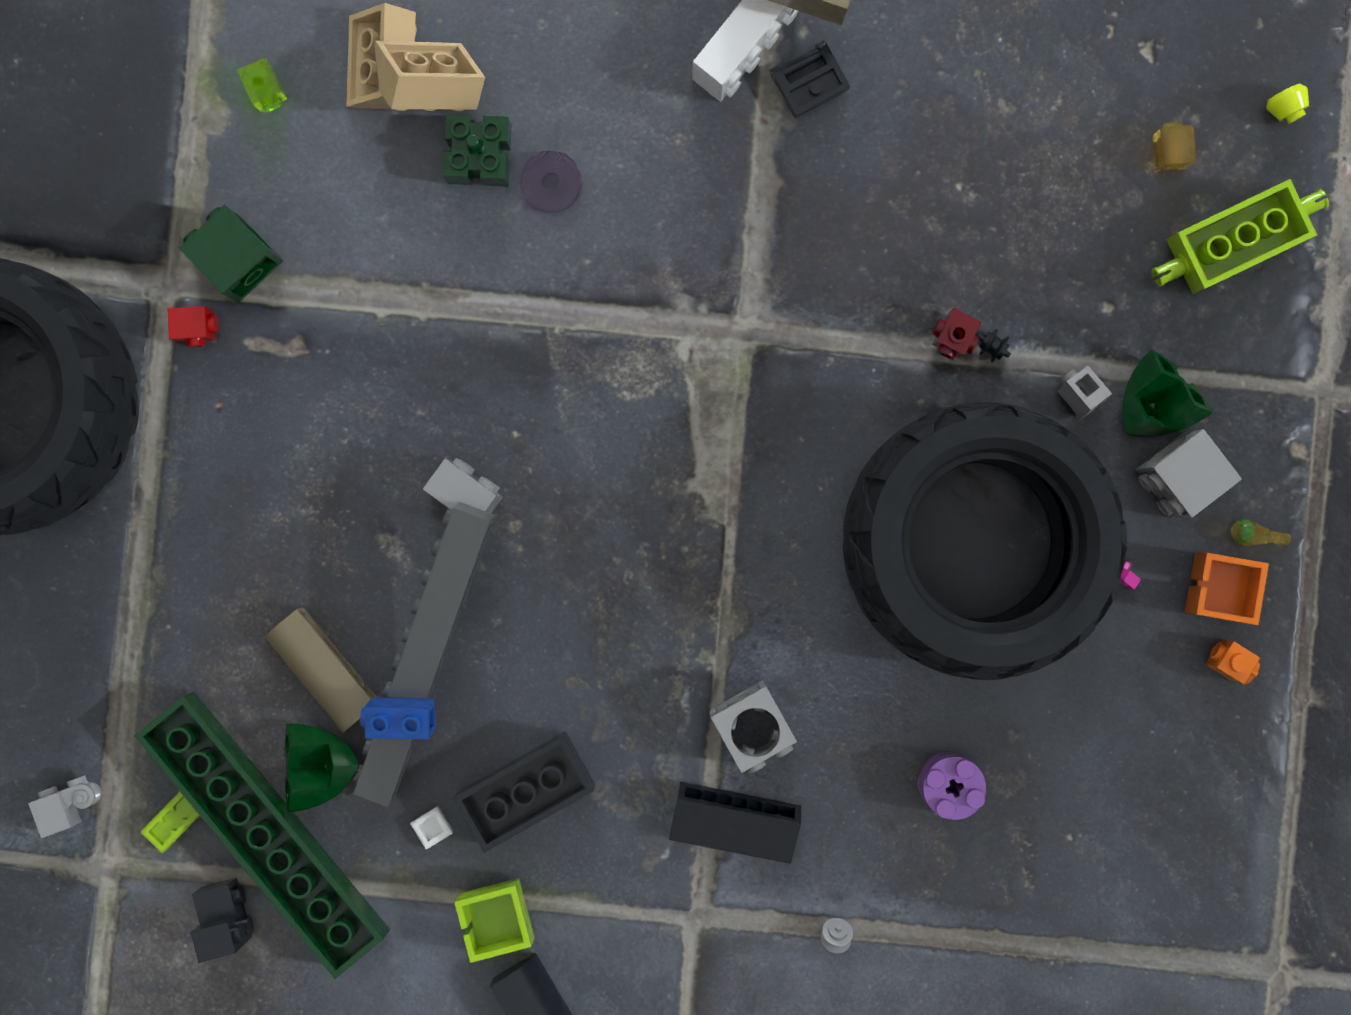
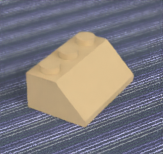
[346,3,417,110]
[374,41,485,111]

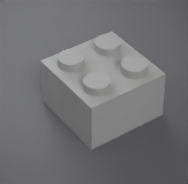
[423,458,503,513]

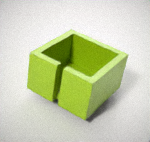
[454,878,535,963]

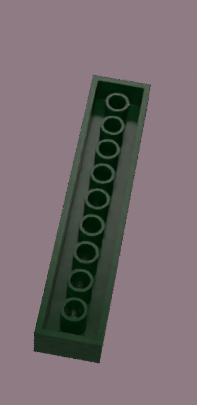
[134,692,390,979]

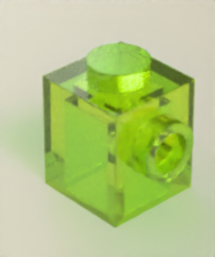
[237,57,288,112]

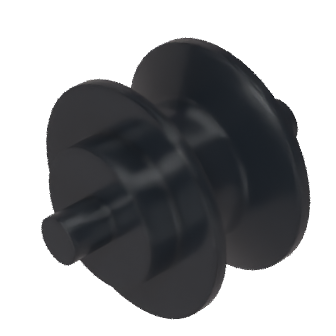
[978,329,1011,363]

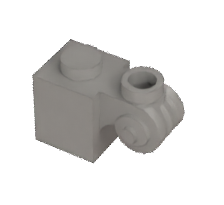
[28,775,102,838]

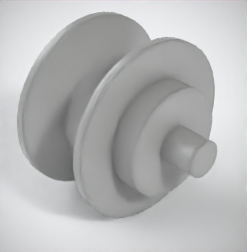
[820,918,853,954]

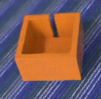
[1184,552,1269,625]

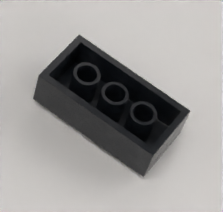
[453,731,595,853]

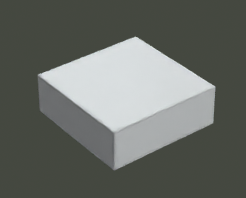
[410,806,454,849]

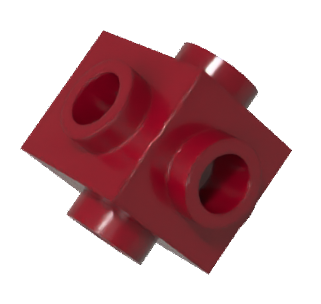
[931,308,982,360]

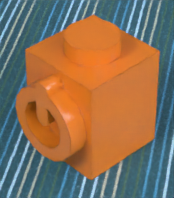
[1205,639,1260,685]

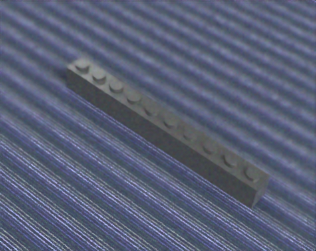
[353,502,495,807]

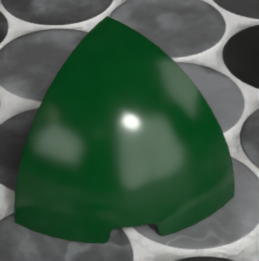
[1122,350,1213,437]
[284,724,359,813]

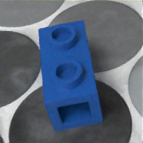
[360,698,436,740]

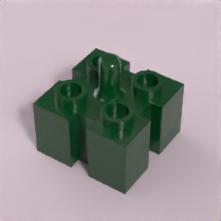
[443,114,512,187]

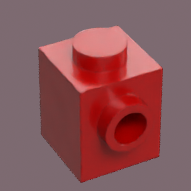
[167,306,219,347]

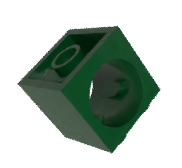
[179,204,284,303]

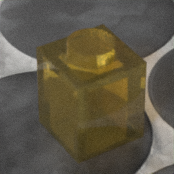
[1153,121,1197,171]

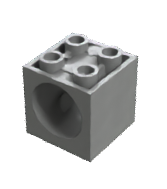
[1135,429,1242,518]
[709,680,797,773]

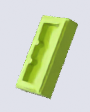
[140,791,200,854]

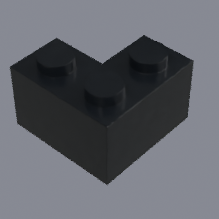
[190,877,254,963]

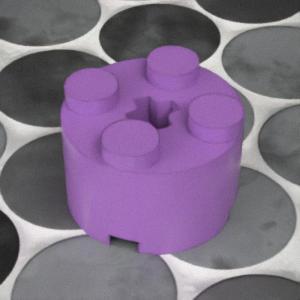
[918,752,986,820]

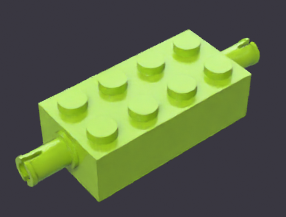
[1151,179,1329,294]

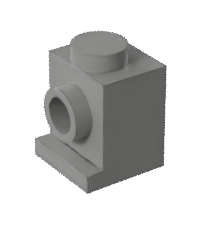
[1057,366,1112,422]

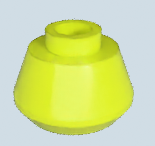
[1266,83,1309,124]

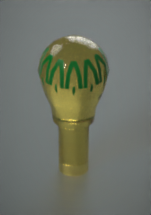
[1231,519,1291,546]

